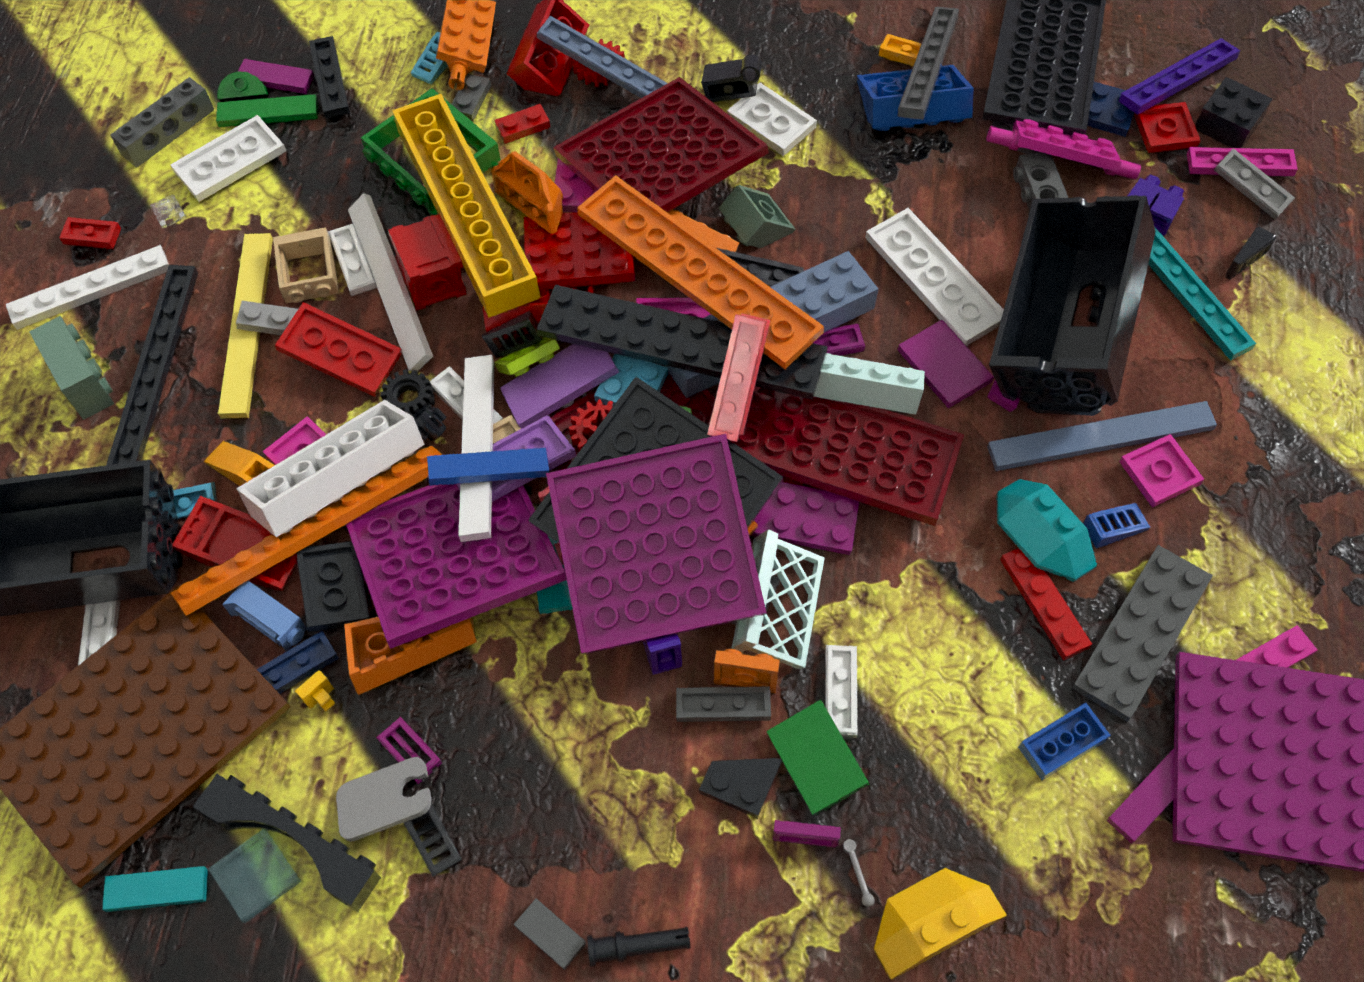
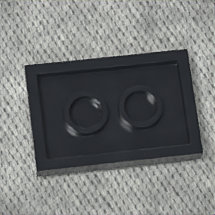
[296,541,370,633]

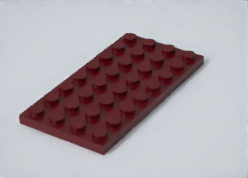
[730,387,964,526]

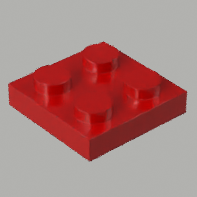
[1134,102,1201,153]

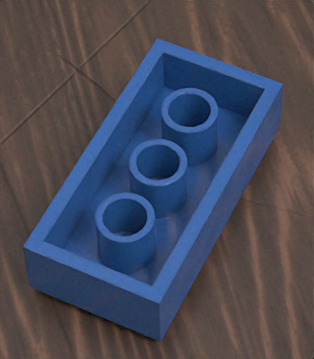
[1018,703,1111,780]

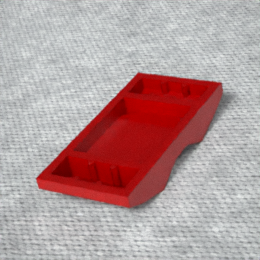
[172,496,297,591]

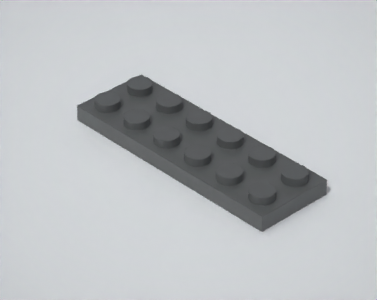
[1072,545,1213,722]

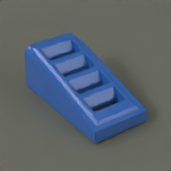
[1083,503,1150,549]

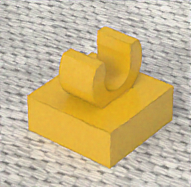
[295,670,335,711]

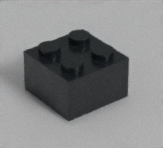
[1195,77,1272,148]

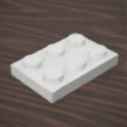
[727,83,817,156]

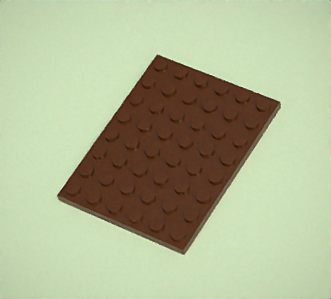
[0,585,291,888]

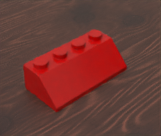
[506,0,590,96]

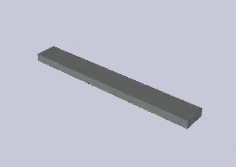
[898,7,959,120]

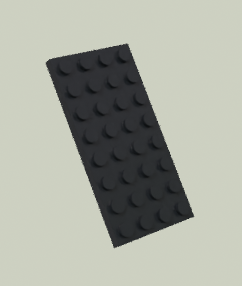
[982,0,1106,135]

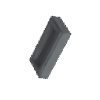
[514,898,587,971]

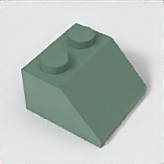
[719,185,796,248]

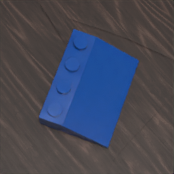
[857,65,974,131]

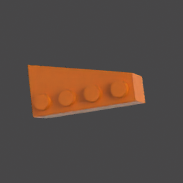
[344,617,477,695]

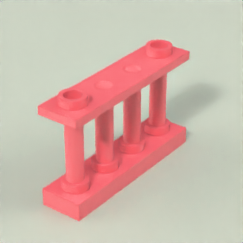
[707,313,771,442]

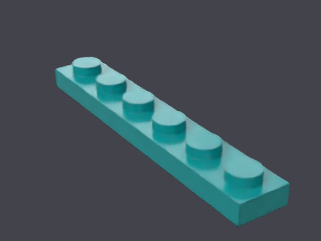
[1148,228,1256,361]

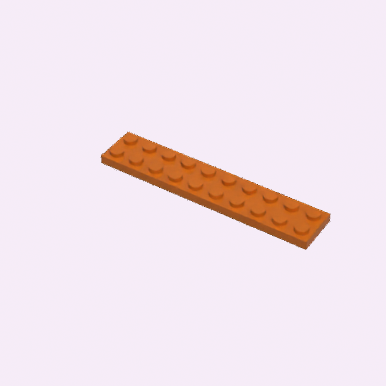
[577,175,824,369]

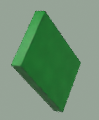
[766,700,870,816]

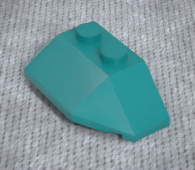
[996,479,1097,582]

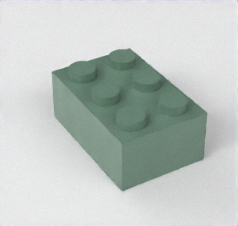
[29,316,114,420]

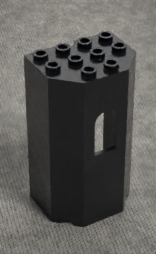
[989,195,1156,416]
[0,460,183,617]

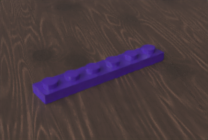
[1119,38,1240,115]

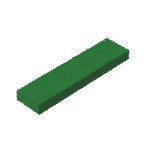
[216,94,318,127]

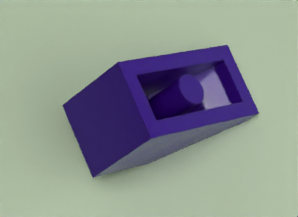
[643,634,682,675]

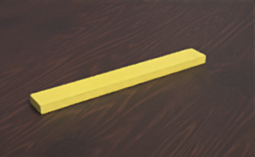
[218,233,273,419]

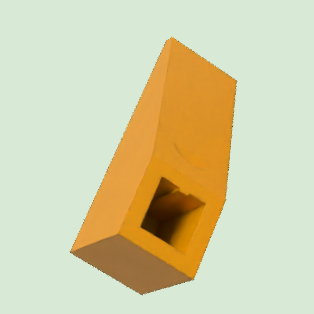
[204,441,275,486]

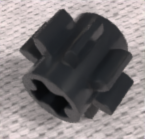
[413,406,447,441]

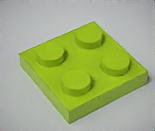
[494,337,560,377]

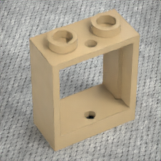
[273,227,339,304]

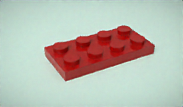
[275,302,402,397]

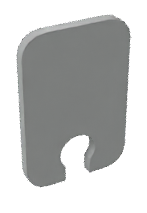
[336,757,432,842]

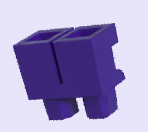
[1128,174,1184,236]

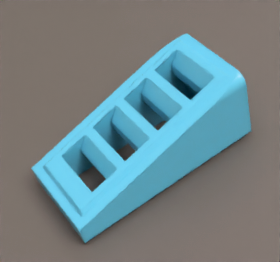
[411,32,448,85]

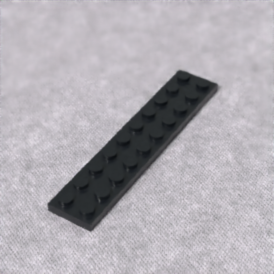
[537,285,828,400]

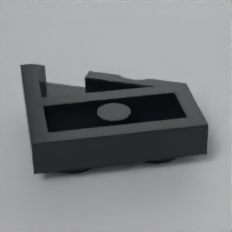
[699,758,782,819]

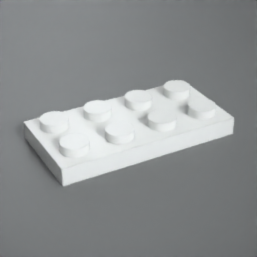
[170,115,286,202]

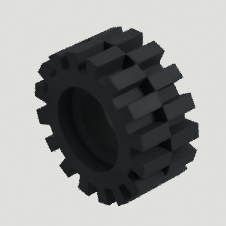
[381,369,435,416]

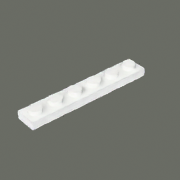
[6,245,169,330]

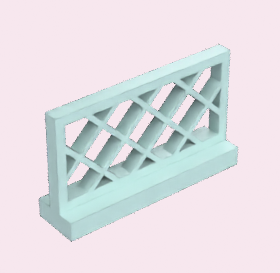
[732,530,824,670]

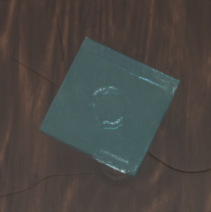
[209,828,301,923]

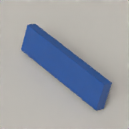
[427,448,549,486]

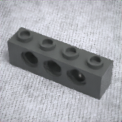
[110,77,214,168]
[1013,152,1068,213]

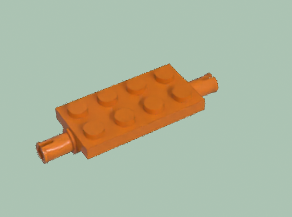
[436,0,496,90]

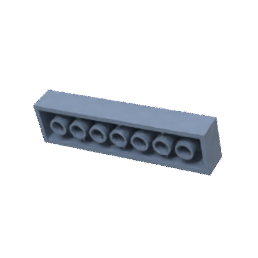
[664,251,879,398]

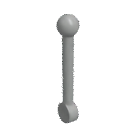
[843,839,875,907]

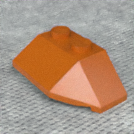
[491,151,563,234]

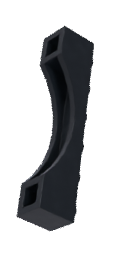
[193,774,381,912]

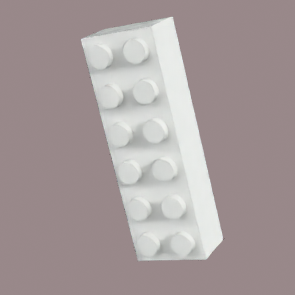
[237,400,425,537]

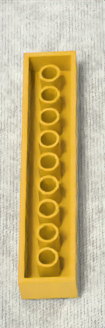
[392,94,541,318]

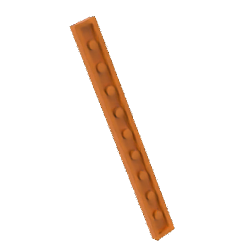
[171,445,442,616]

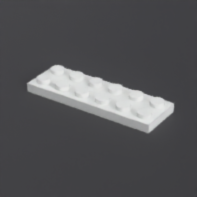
[865,208,1004,346]

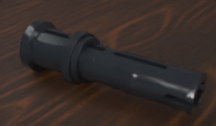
[587,926,691,967]

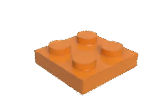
[714,649,780,693]

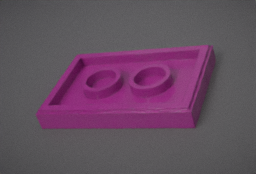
[898,320,994,409]

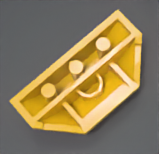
[874,868,1007,980]

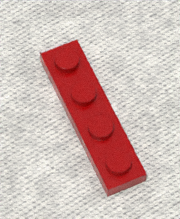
[1000,548,1092,661]

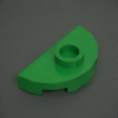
[217,71,268,100]

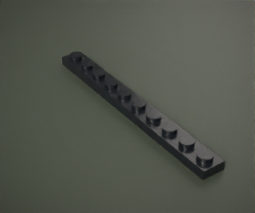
[106,265,198,465]

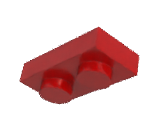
[494,104,551,144]
[59,217,121,249]

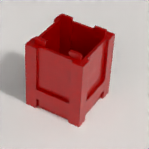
[388,214,467,311]

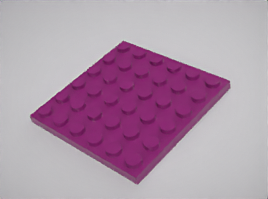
[546,434,767,655]
[346,484,567,649]
[1173,652,1364,872]

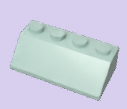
[814,353,925,415]

